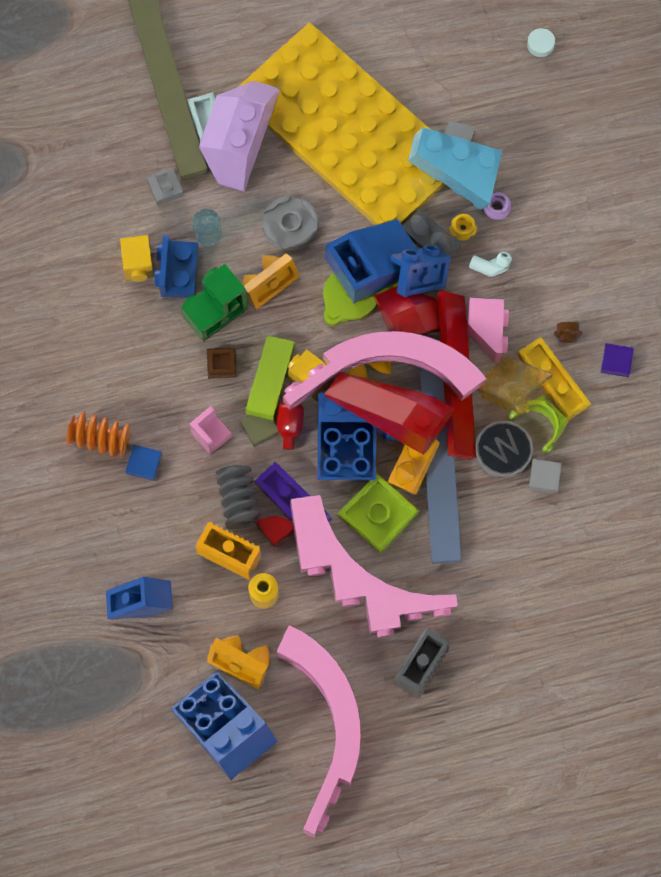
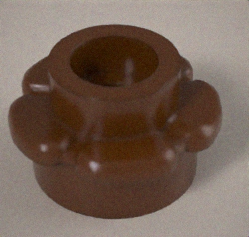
[554,322,582,343]

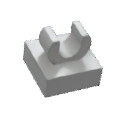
[147,168,183,206]

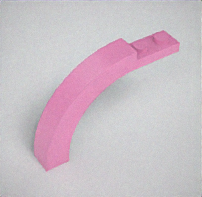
[283,331,487,410]
[277,625,361,838]

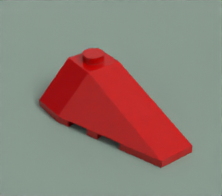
[325,372,455,455]

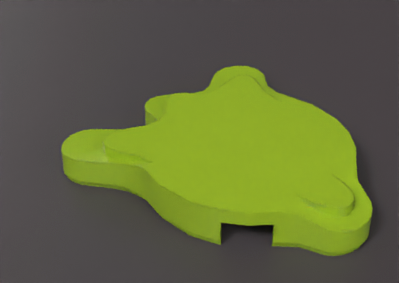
[323,273,398,326]

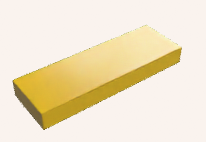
[517,337,591,421]

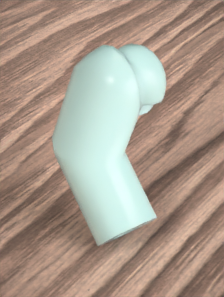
[469,252,512,277]

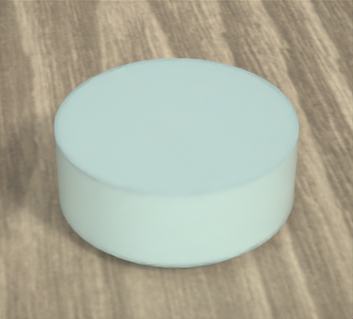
[527,28,555,57]

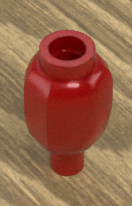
[277,402,304,450]

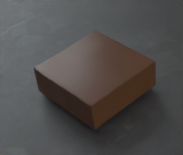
[207,347,237,379]

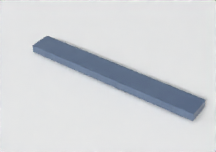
[419,340,461,564]

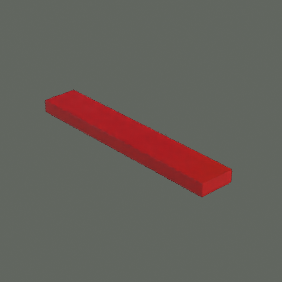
[437,291,477,460]

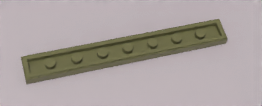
[128,0,208,180]

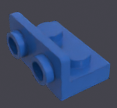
[154,235,199,298]
[391,245,451,297]

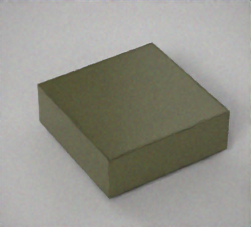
[240,415,279,447]

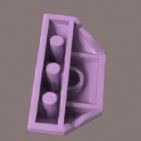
[199,81,280,192]

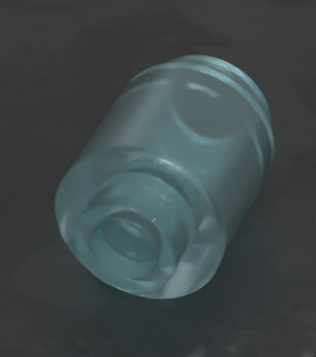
[192,209,222,246]

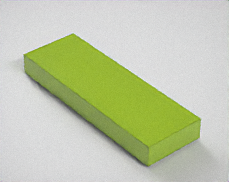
[245,335,295,420]

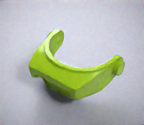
[509,395,568,453]

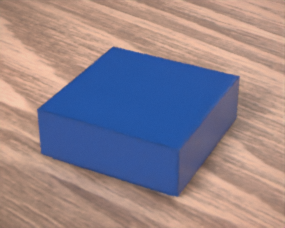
[126,445,162,481]

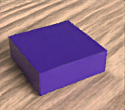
[600,343,634,378]

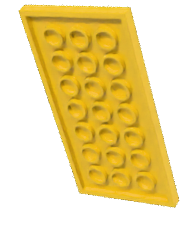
[238,22,446,225]

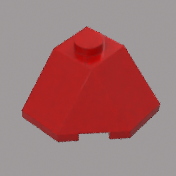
[373,285,440,336]

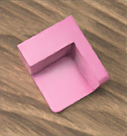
[189,406,232,455]

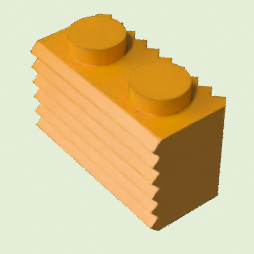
[196,522,261,580]

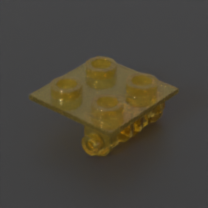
[477,356,552,414]

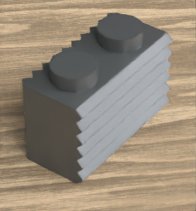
[394,628,450,698]

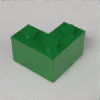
[181,263,248,342]

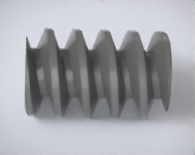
[216,465,261,529]

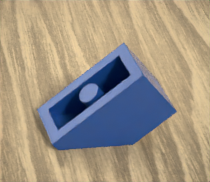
[106,577,173,620]

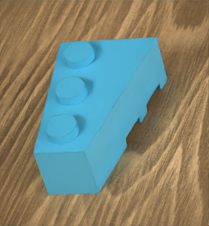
[408,127,502,210]

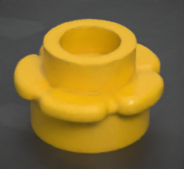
[449,214,477,241]

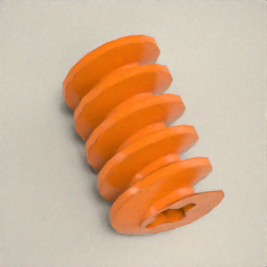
[66,411,130,459]

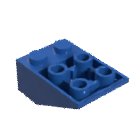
[325,219,417,304]
[317,393,376,480]
[171,671,278,780]

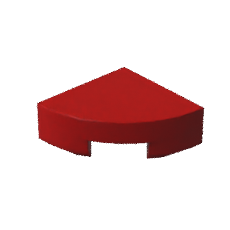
[256,516,295,547]

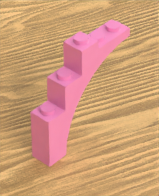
[290,495,458,638]

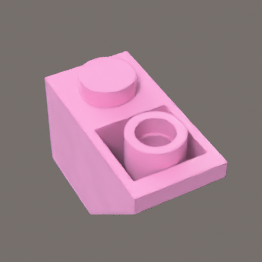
[467,298,509,363]

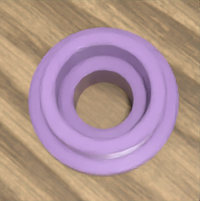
[483,192,511,220]

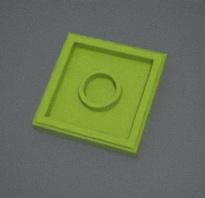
[337,473,420,554]

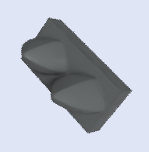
[403,209,461,257]

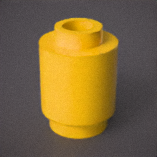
[248,573,279,609]

